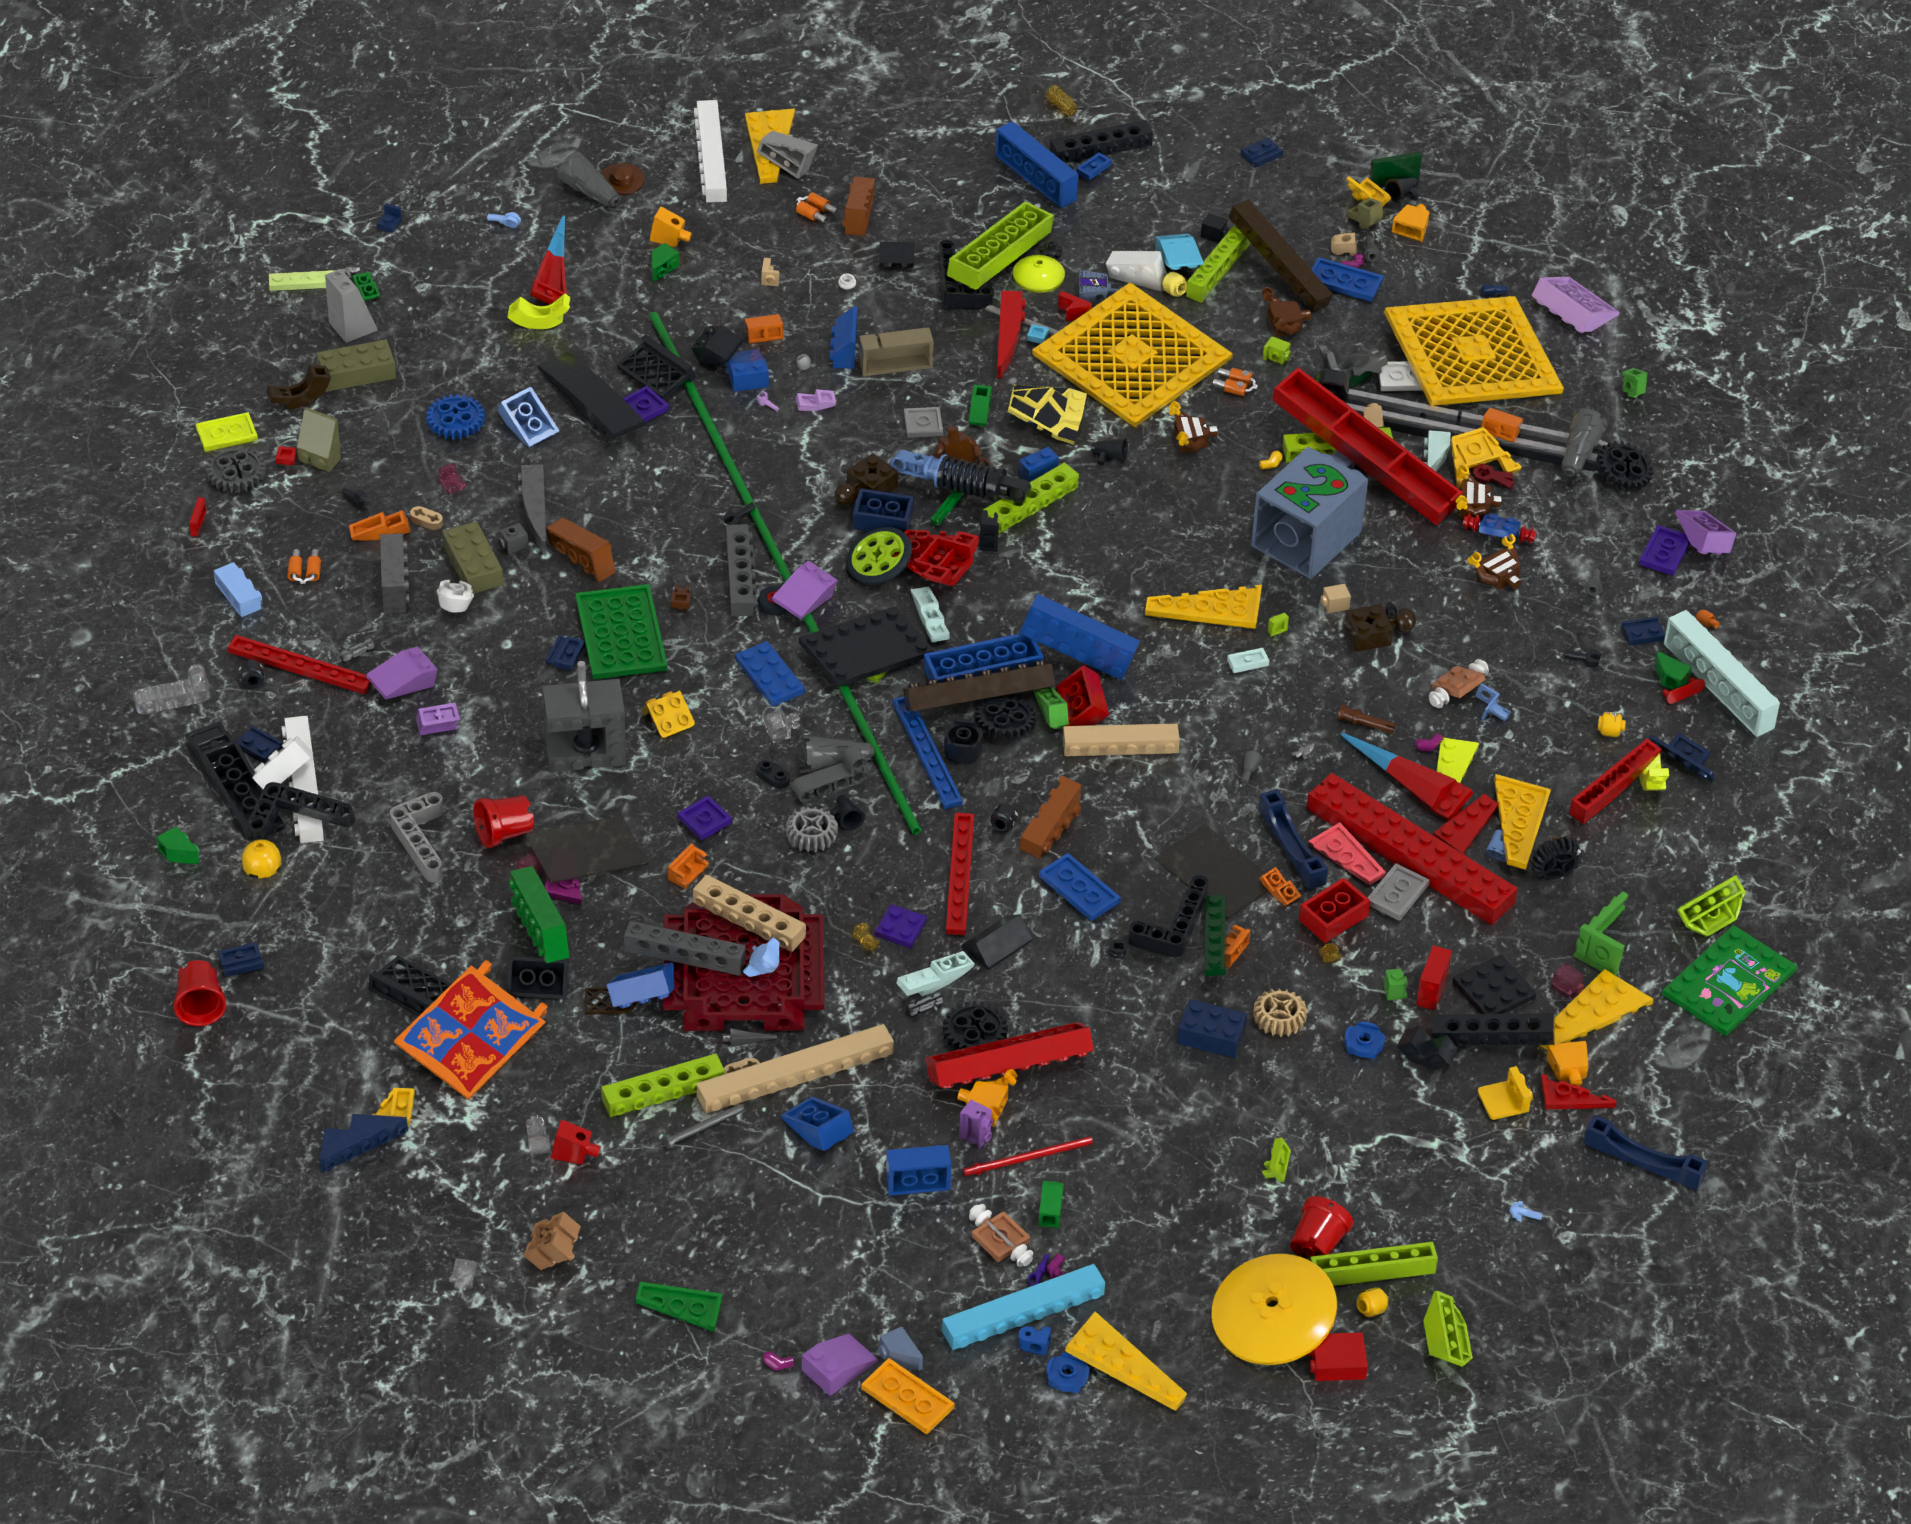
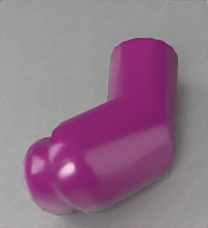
[1341,254,1364,268]
[1415,733,1443,752]
[1047,1254,1065,1279]
[763,1351,794,1371]

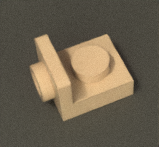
[761,258,779,286]

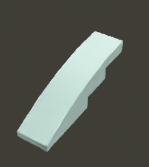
[911,586,950,642]

